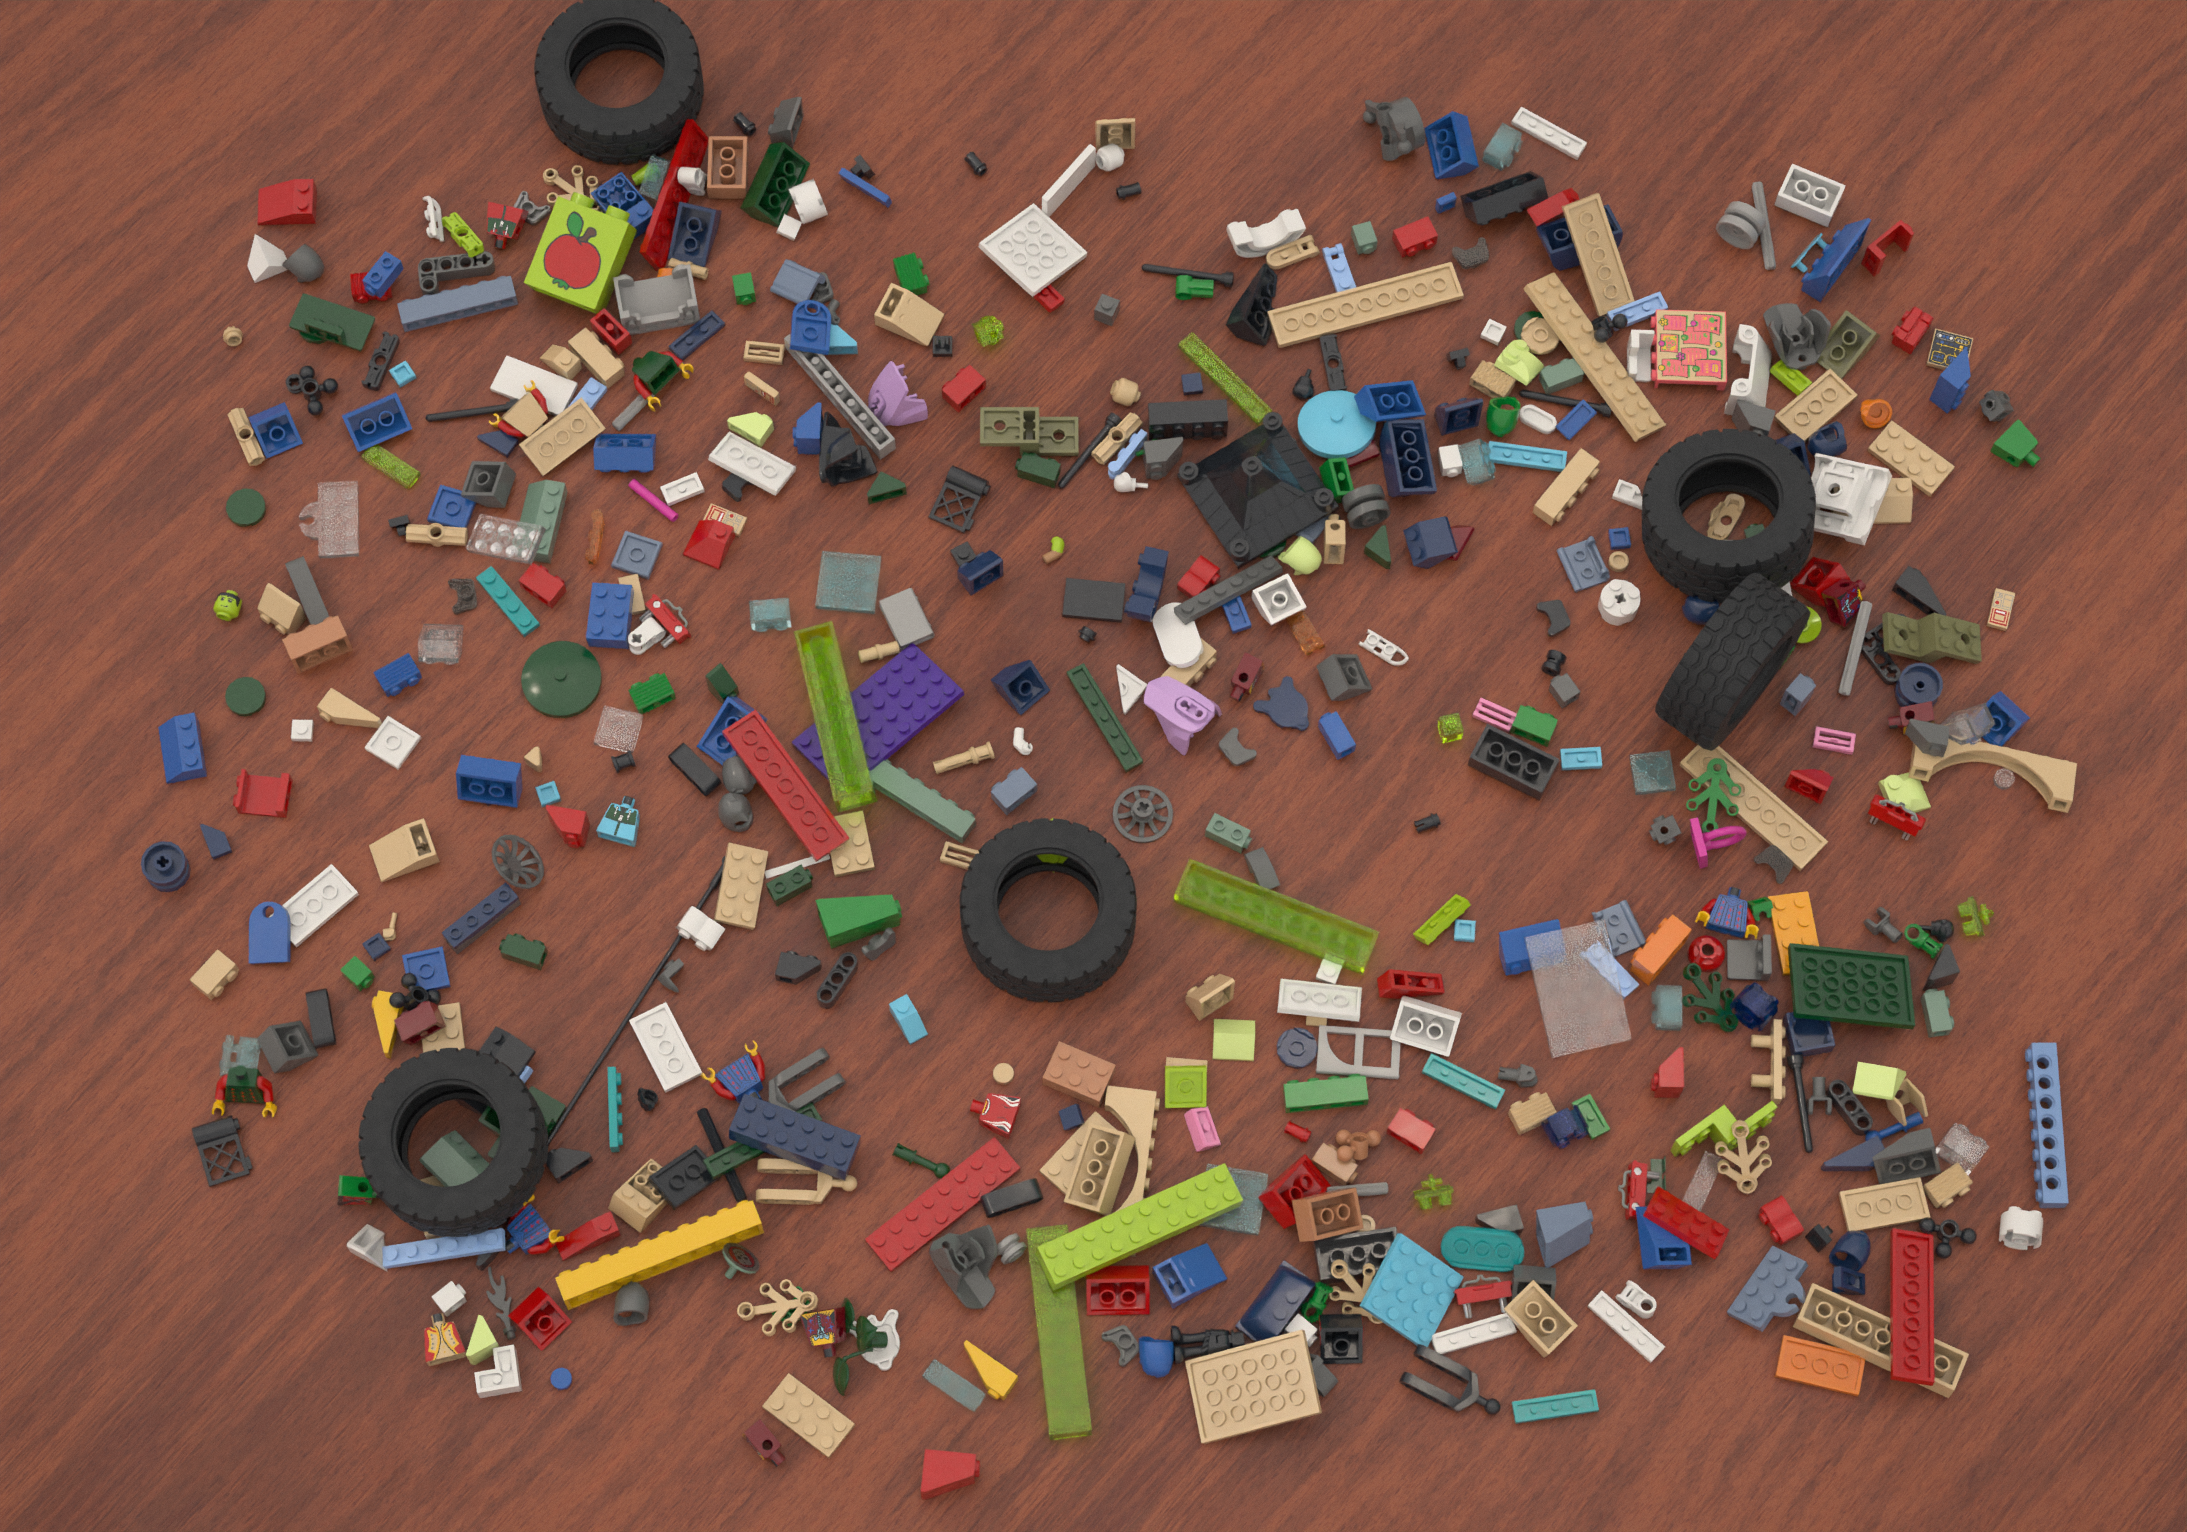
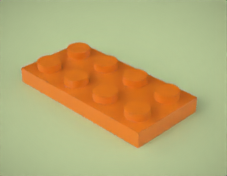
[1775,1335,1866,1397]

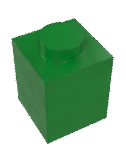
[732,272,756,305]
[340,956,375,992]

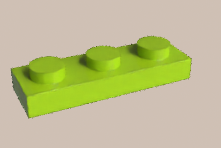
[1413,894,1471,945]

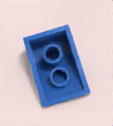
[697,696,767,765]

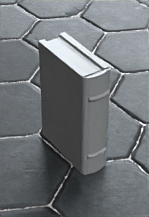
[879,588,935,651]

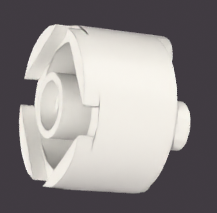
[789,179,828,224]
[1598,579,1640,626]
[1999,1206,2043,1250]

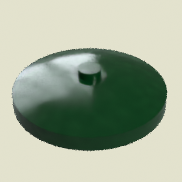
[521,641,602,718]

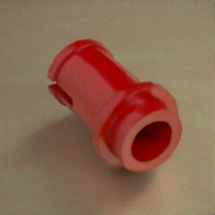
[1284,1121,1312,1143]

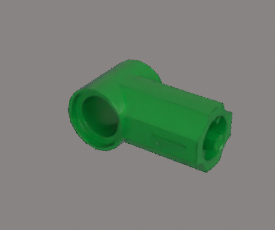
[1175,275,1214,300]

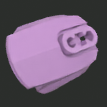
[868,361,928,426]
[1144,676,1222,755]

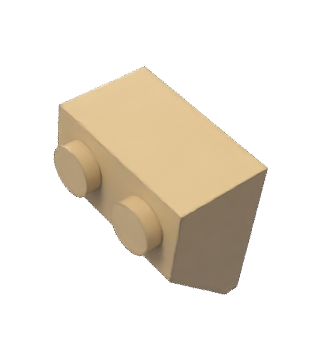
[257,583,307,635]

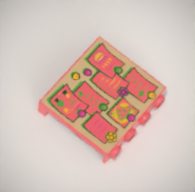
[1650,309,1727,391]

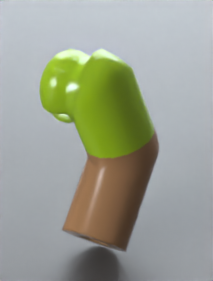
[1042,536,1065,564]

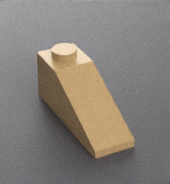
[317,688,382,728]

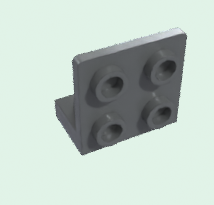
[1727,934,1772,981]

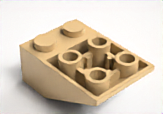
[874,283,944,347]
[369,818,440,882]
[608,1159,667,1233]

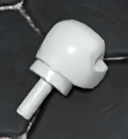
[1114,472,1148,493]

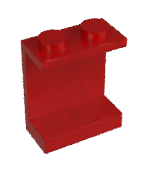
[1861,220,1914,277]
[233,769,293,818]

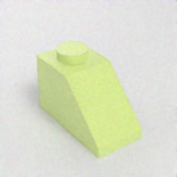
[727,412,774,447]

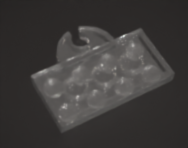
[299,481,359,559]

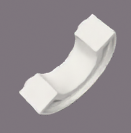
[1227,209,1306,258]

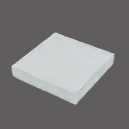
[365,716,421,770]

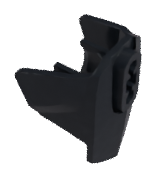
[819,411,878,487]

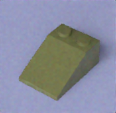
[1817,310,1881,379]

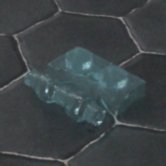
[219,1035,261,1076]

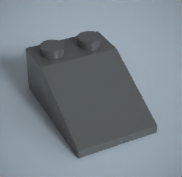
[1872,1128,1941,1185]

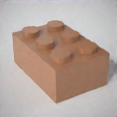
[707,136,749,199]
[282,615,353,674]
[1043,1041,1116,1108]
[1292,1187,1364,1242]

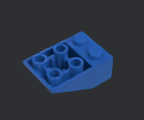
[591,172,653,240]
[1635,1207,1692,1269]
[1152,1243,1227,1309]

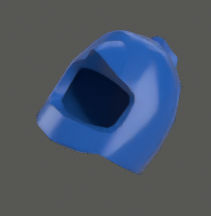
[1139,1336,1174,1378]

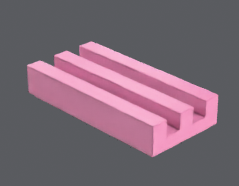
[1472,698,1517,733]
[1812,726,1856,755]

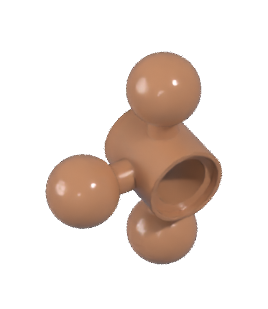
[1336,1130,1381,1162]

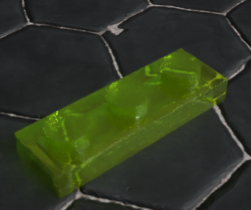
[361,444,421,490]

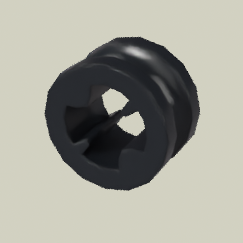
[286,374,303,394]

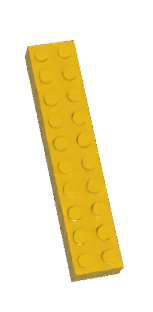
[555,1200,764,1310]

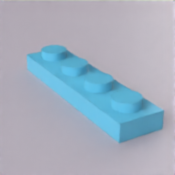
[1486,441,1567,472]

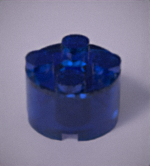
[1730,982,1779,1031]
[1541,1105,1589,1150]

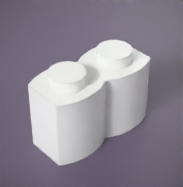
[676,906,725,951]

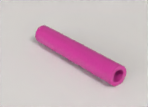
[628,479,679,522]

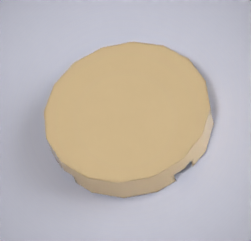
[1521,317,1559,355]

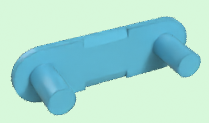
[1791,233,1827,273]

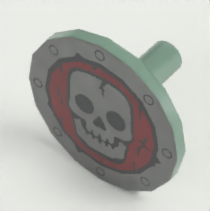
[722,1243,760,1279]

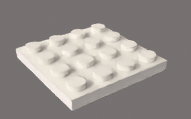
[979,203,1087,297]

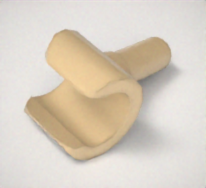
[383,913,397,941]

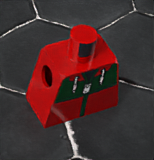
[486,202,529,249]

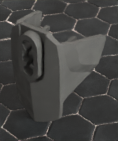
[1763,303,1831,370]
[929,1225,997,1309]

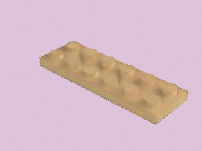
[1562,193,1634,316]

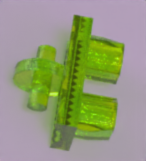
[1958,896,1994,937]
[1413,1174,1454,1210]

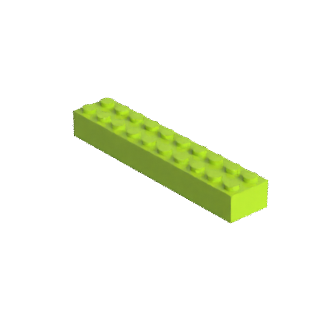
[1035,1163,1243,1290]

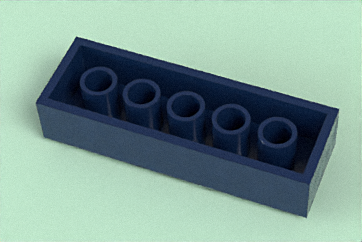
[729,1094,861,1181]

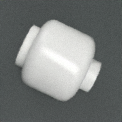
[1095,143,1125,171]

